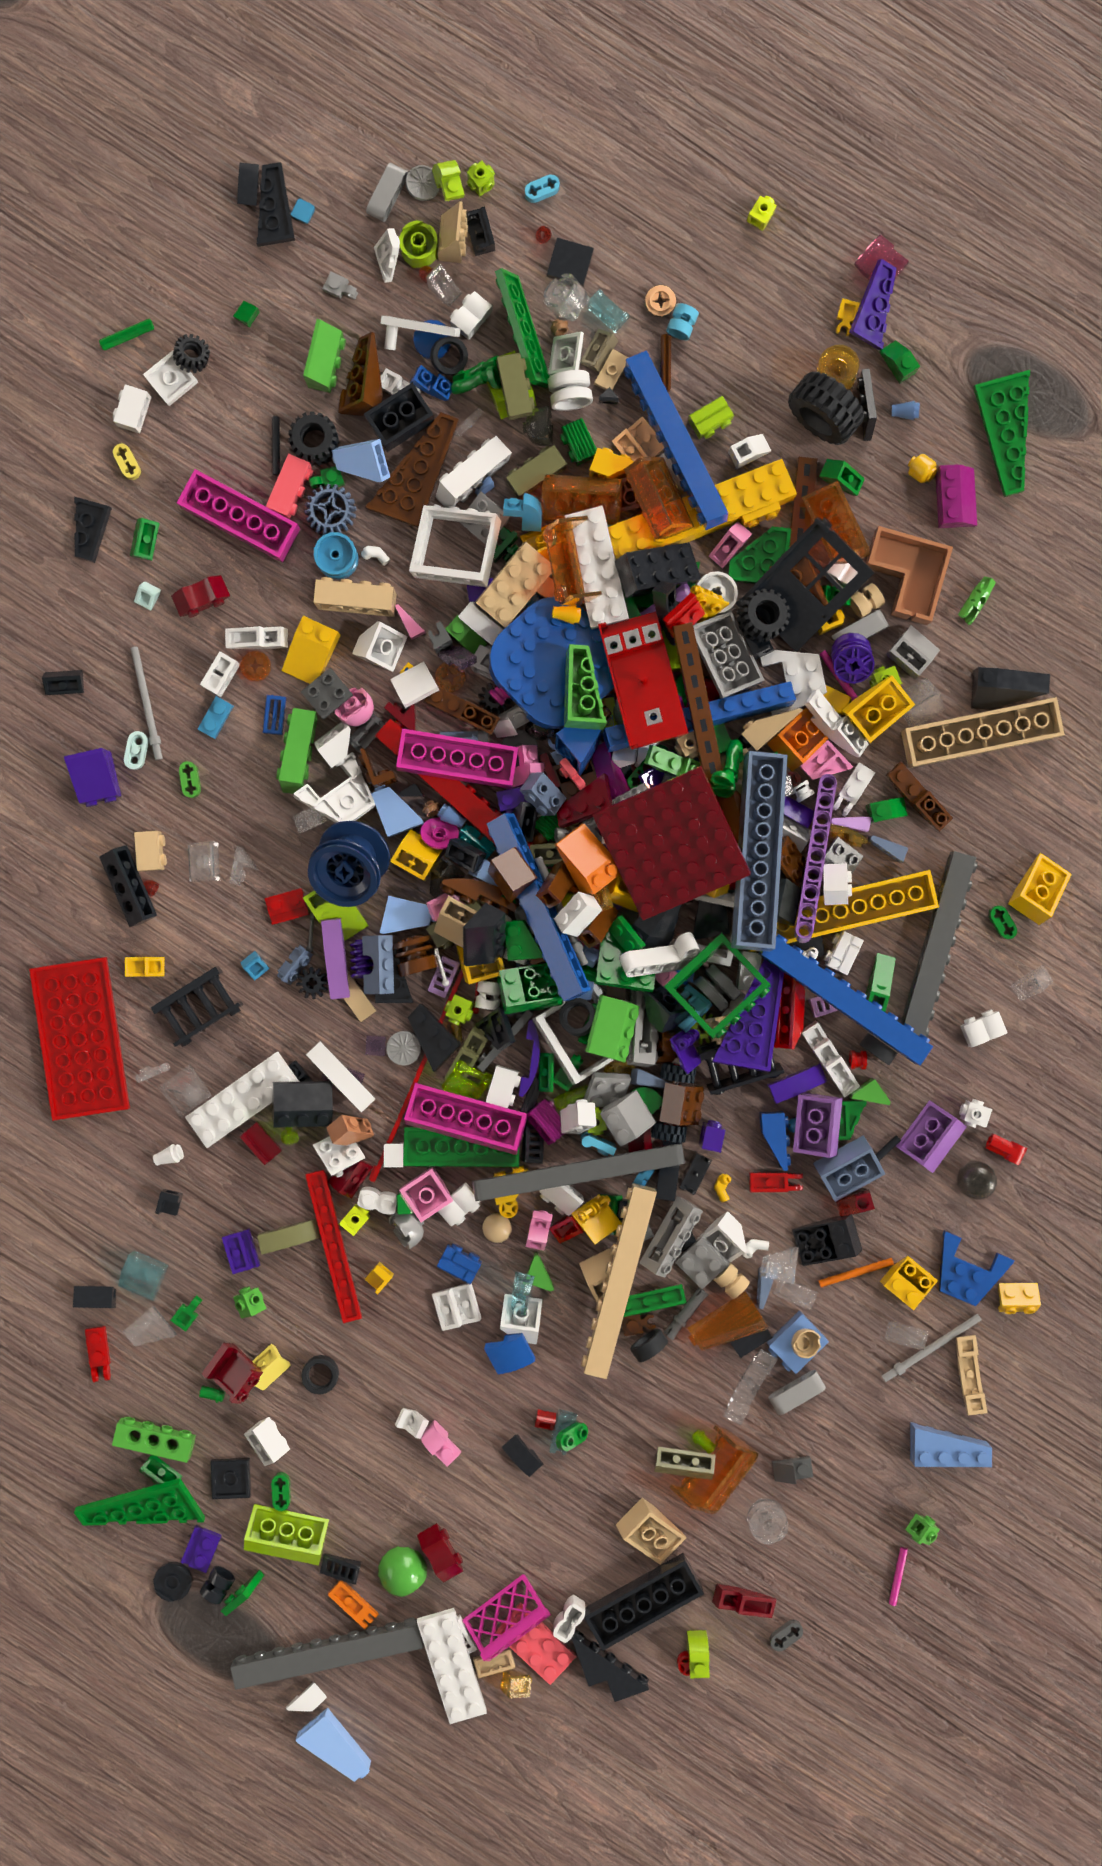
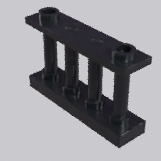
[151,966,243,1047]
[696,1041,784,1095]

